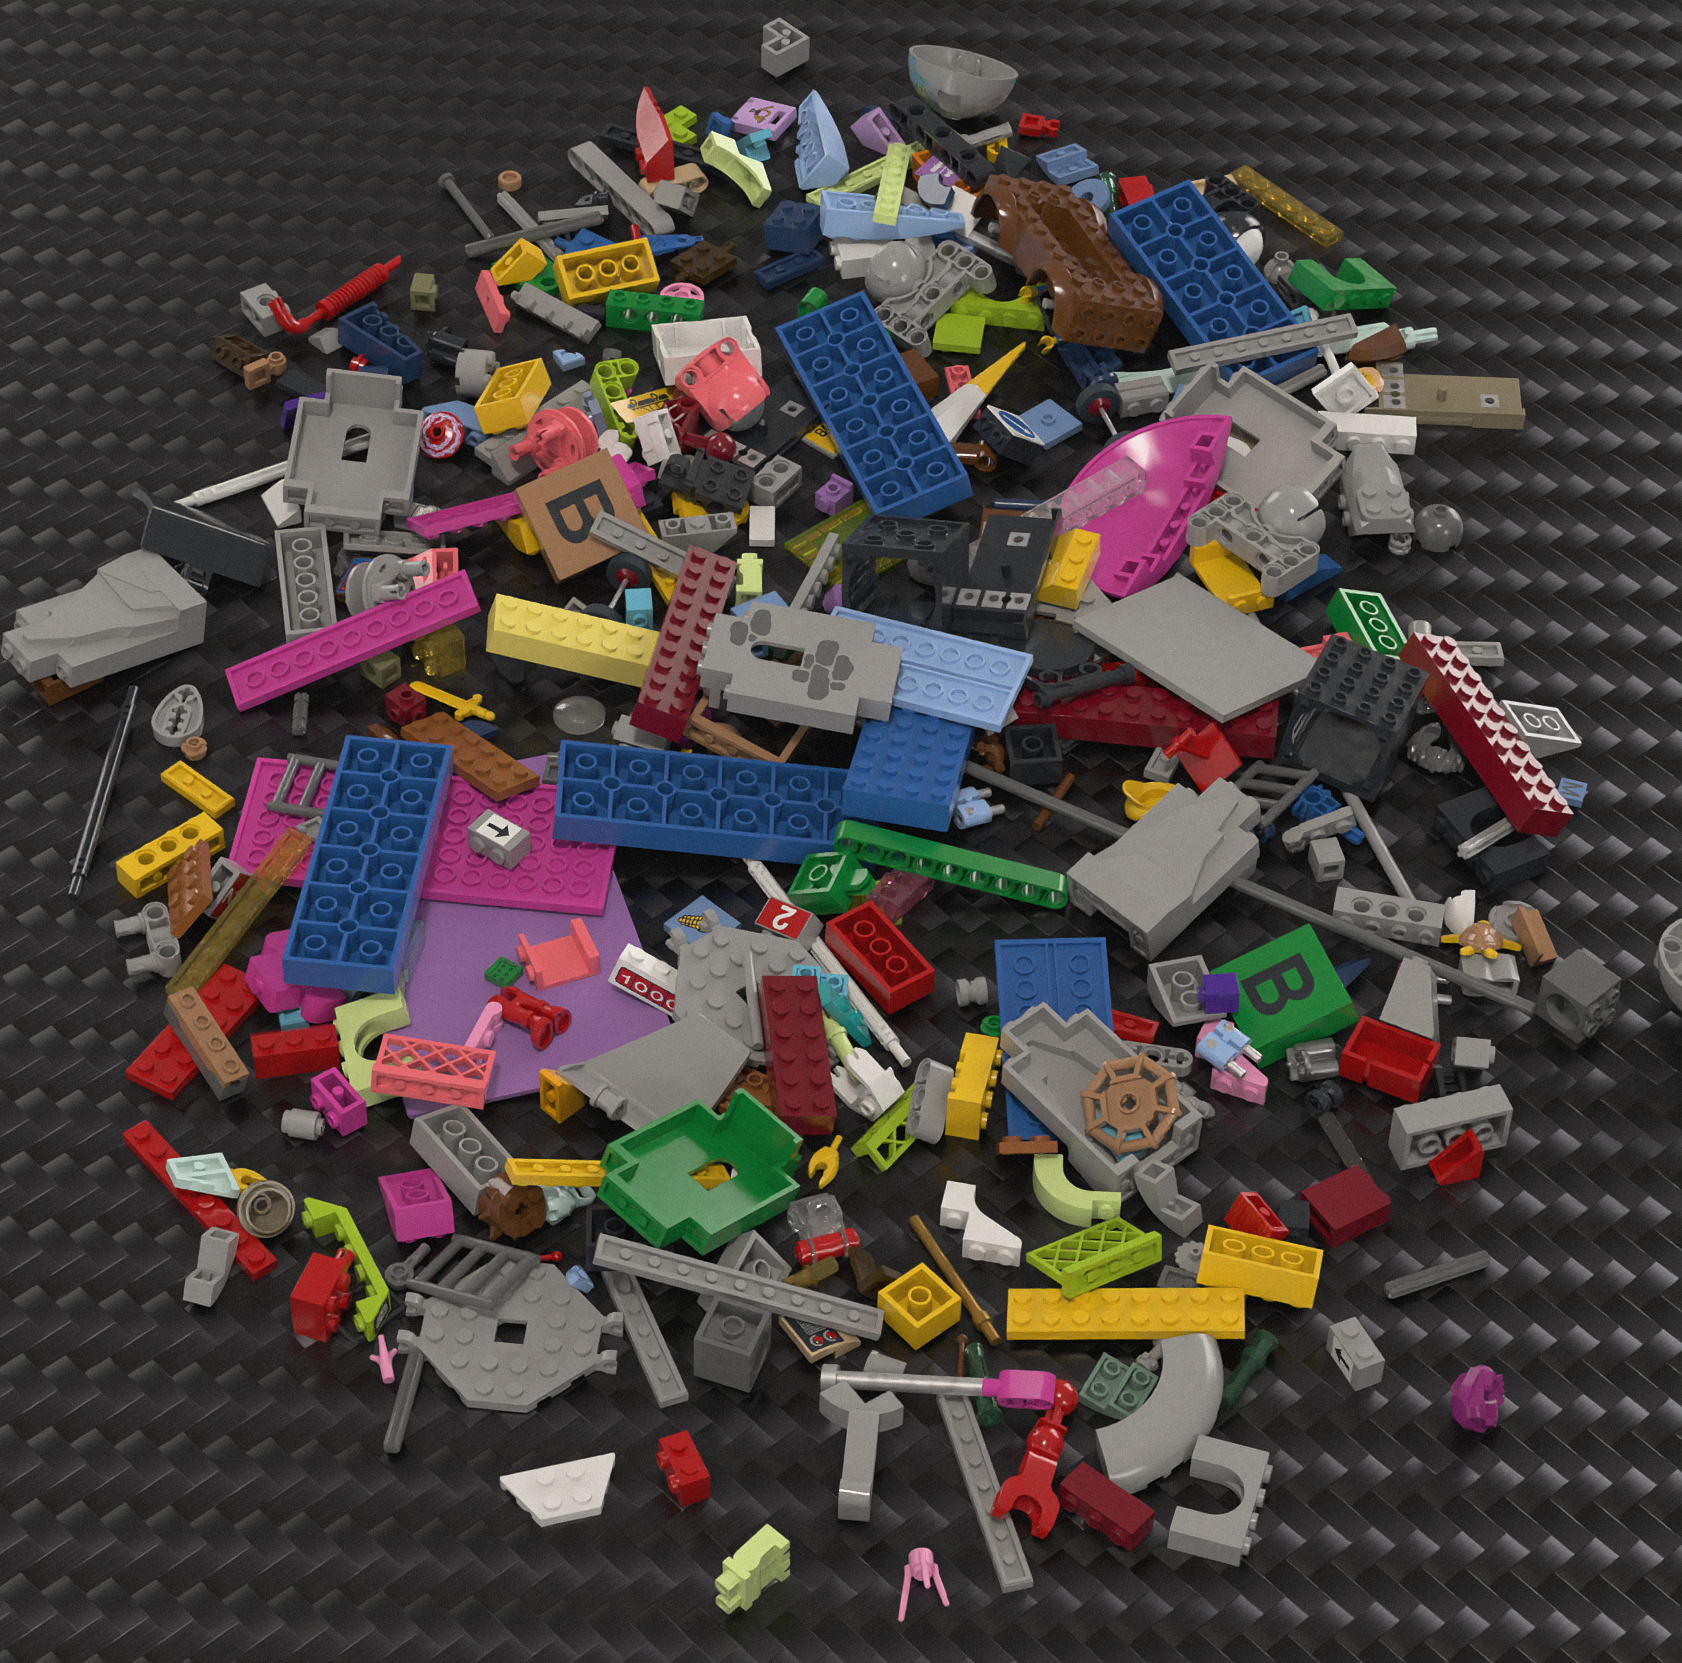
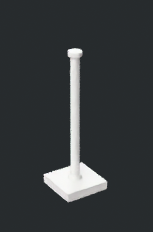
[1309,308,1379,413]

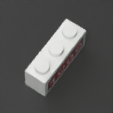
[608,943,678,1016]

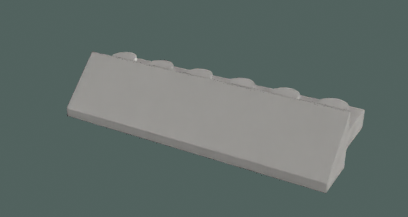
[474,380,595,486]

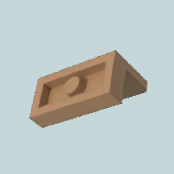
[1510,906,1558,968]

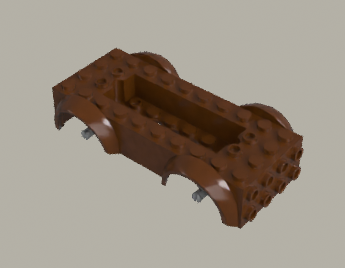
[970,174,1164,353]

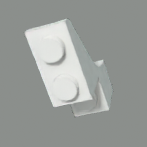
[940,1181,1022,1267]

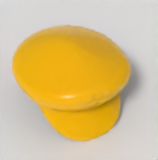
[1122,780,1175,821]

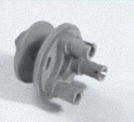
[345,554,431,616]

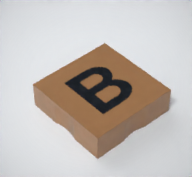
[513,448,648,585]

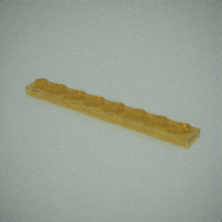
[165,827,313,995]

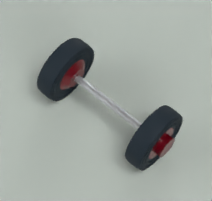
[1076,383,1134,451]
[581,553,653,623]

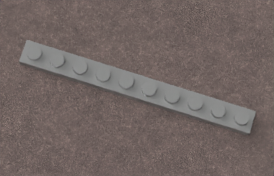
[592,1233,885,1341]

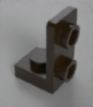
[848,1246,903,1301]

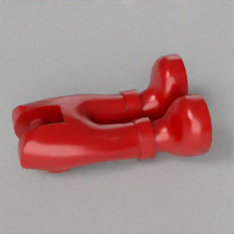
[487,986,572,1050]

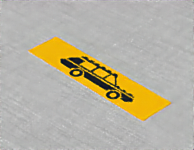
[610,385,676,423]

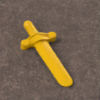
[410,681,495,721]

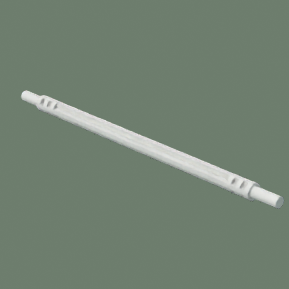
[174,433,371,507]
[742,858,912,1067]

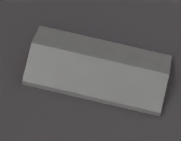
[343,530,446,557]

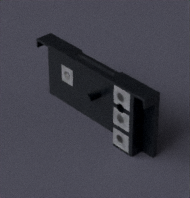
[692,379,830,475]
[950,508,1063,640]

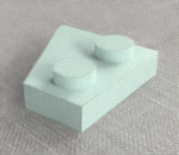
[166,1153,240,1198]

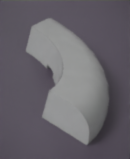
[1096,1333,1224,1494]

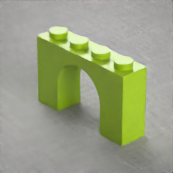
[950,282,1046,331]

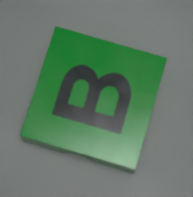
[1210,923,1360,1069]

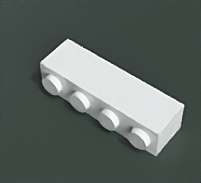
[1318,411,1417,455]

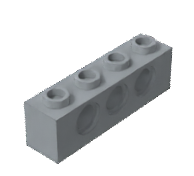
[1332,887,1446,947]

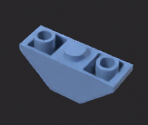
[422,400,489,447]

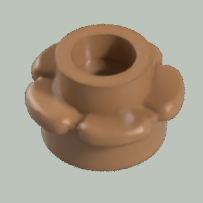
[181,736,207,761]

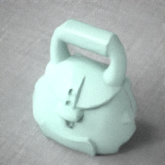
[538,1185,596,1226]

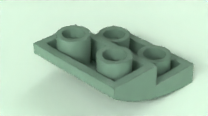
[1078,1352,1159,1420]

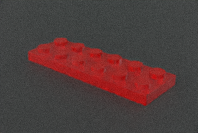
[126,964,261,1101]

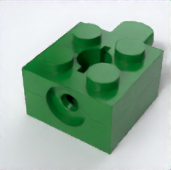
[787,850,876,915]

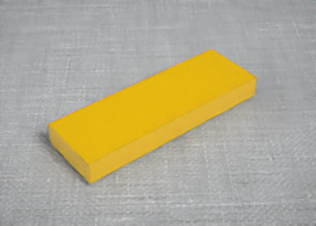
[161,760,235,819]

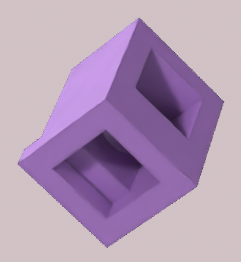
[815,473,853,518]

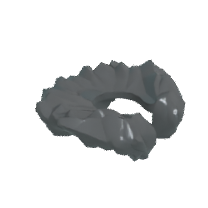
[1406,722,1470,774]

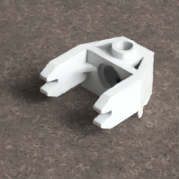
[831,1047,905,1122]

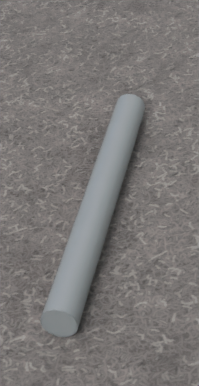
[742,952,764,1050]

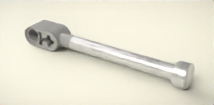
[874,187,1027,278]

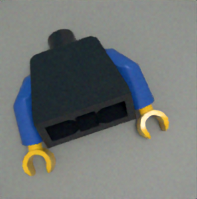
[1018,285,1066,354]

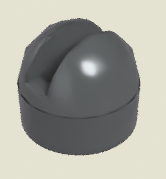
[602,348,622,361]

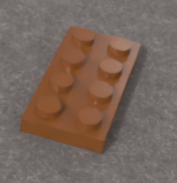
[167,839,213,939]

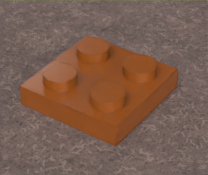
[995,1136,1058,1155]

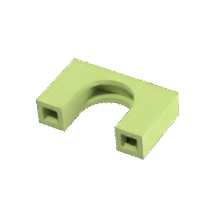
[333,987,421,1107]

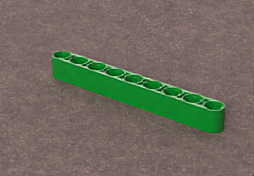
[833,820,1068,909]

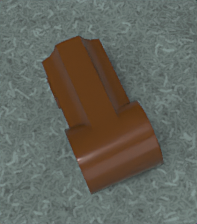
[950,440,998,472]

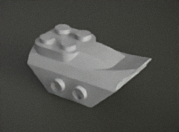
[1338,443,1416,536]

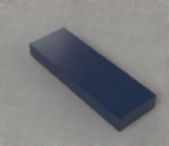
[754,249,825,290]

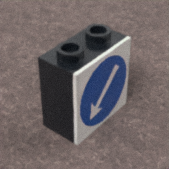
[973,405,1045,465]

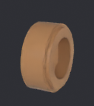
[498,171,521,191]

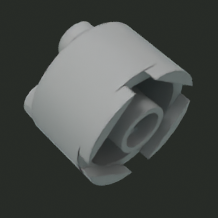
[455,348,500,399]

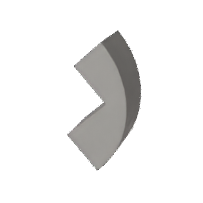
[1134,1158,1203,1238]
[183,1227,239,1307]
[819,1379,904,1432]

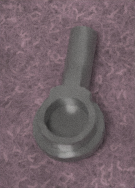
[385,1243,431,1291]

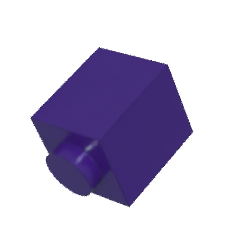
[1197,973,1240,1014]

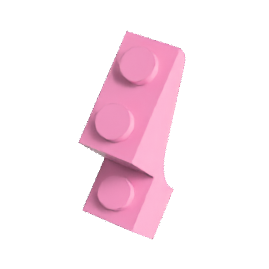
[1195,1018,1268,1105]

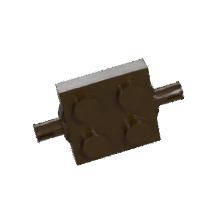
[670,240,737,286]

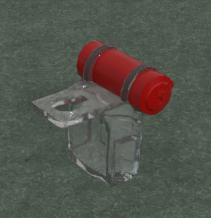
[787,1193,860,1266]

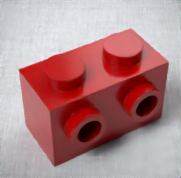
[656,1430,710,1507]

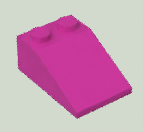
[378,1168,455,1243]

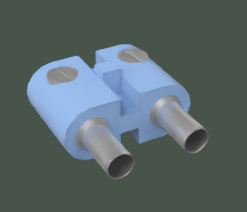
[952,787,1005,829]
[1195,1020,1263,1079]

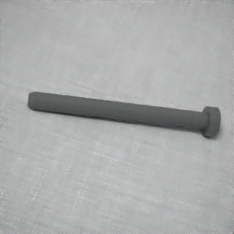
[438,173,494,240]

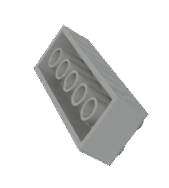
[274,526,337,644]

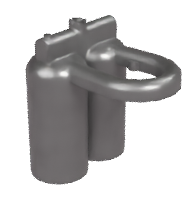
[1285,1037,1339,1082]

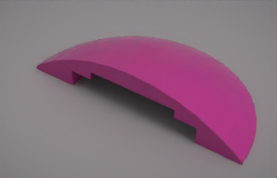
[1060,415,1232,599]

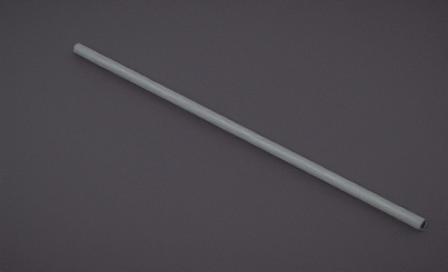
[1245,612,1416,900]

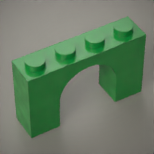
[1287,258,1396,311]

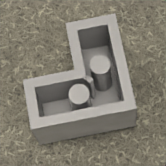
[761,17,810,77]

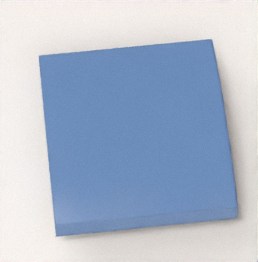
[1036,143,1099,186]

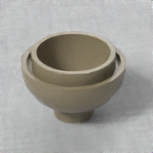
[237,1180,295,1238]

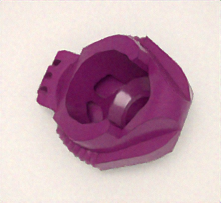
[1451,1365,1505,1433]

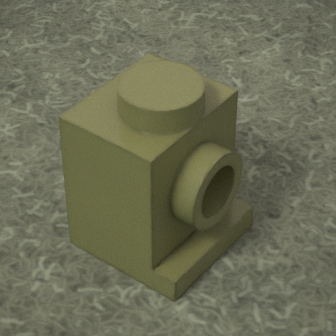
[410,273,438,312]

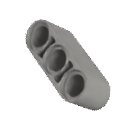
[906,1058,954,1144]

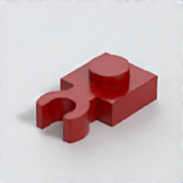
[1018,113,1060,137]

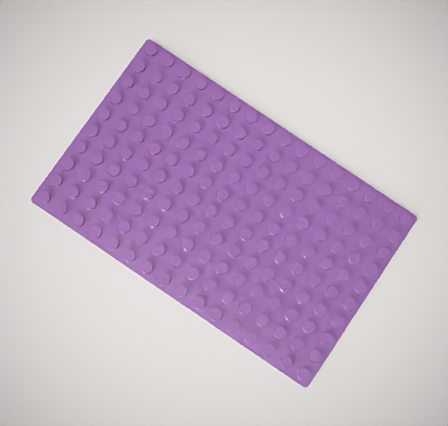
[369,752,671,1119]

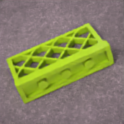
[1026,1216,1162,1299]

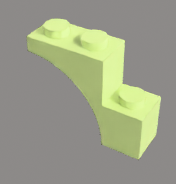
[700,131,772,208]

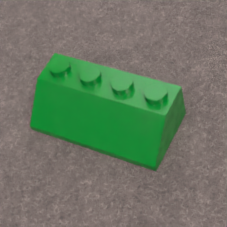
[1325,588,1407,662]

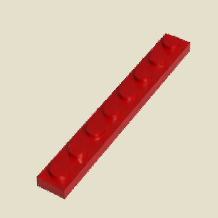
[122,1120,278,1281]

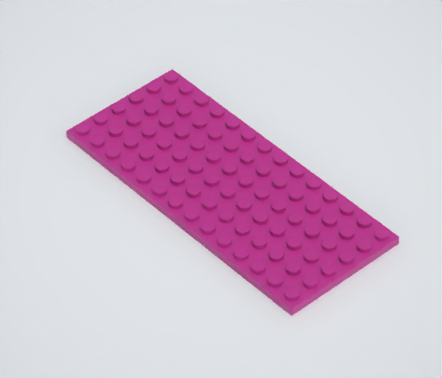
[229,757,617,916]

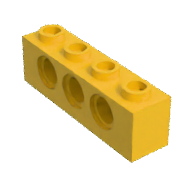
[116,812,225,899]

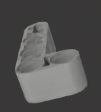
[838,1408,880,1522]

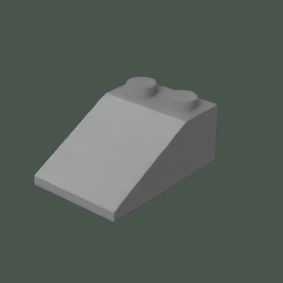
[1498,700,1582,759]
[1147,955,1227,1027]

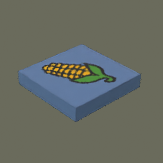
[664,895,741,944]

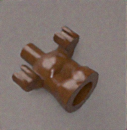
[977,733,1006,773]

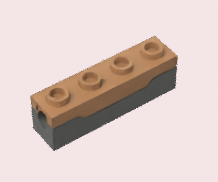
[163,986,249,1101]

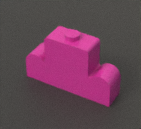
[244,929,346,1024]

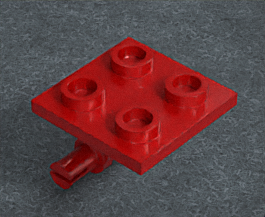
[1163,722,1243,793]

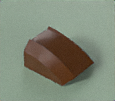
[1344,323,1408,367]

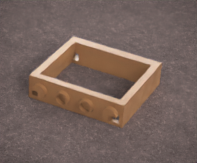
[682,695,813,763]

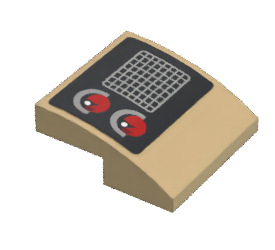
[779,1315,861,1363]

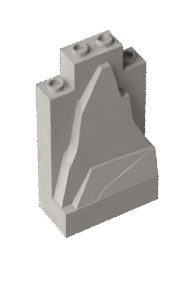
[1,549,207,688]
[1066,777,1261,962]
[1000,1002,1203,1203]

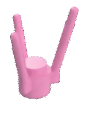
[898,1548,949,1622]

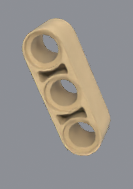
[638,163,708,200]

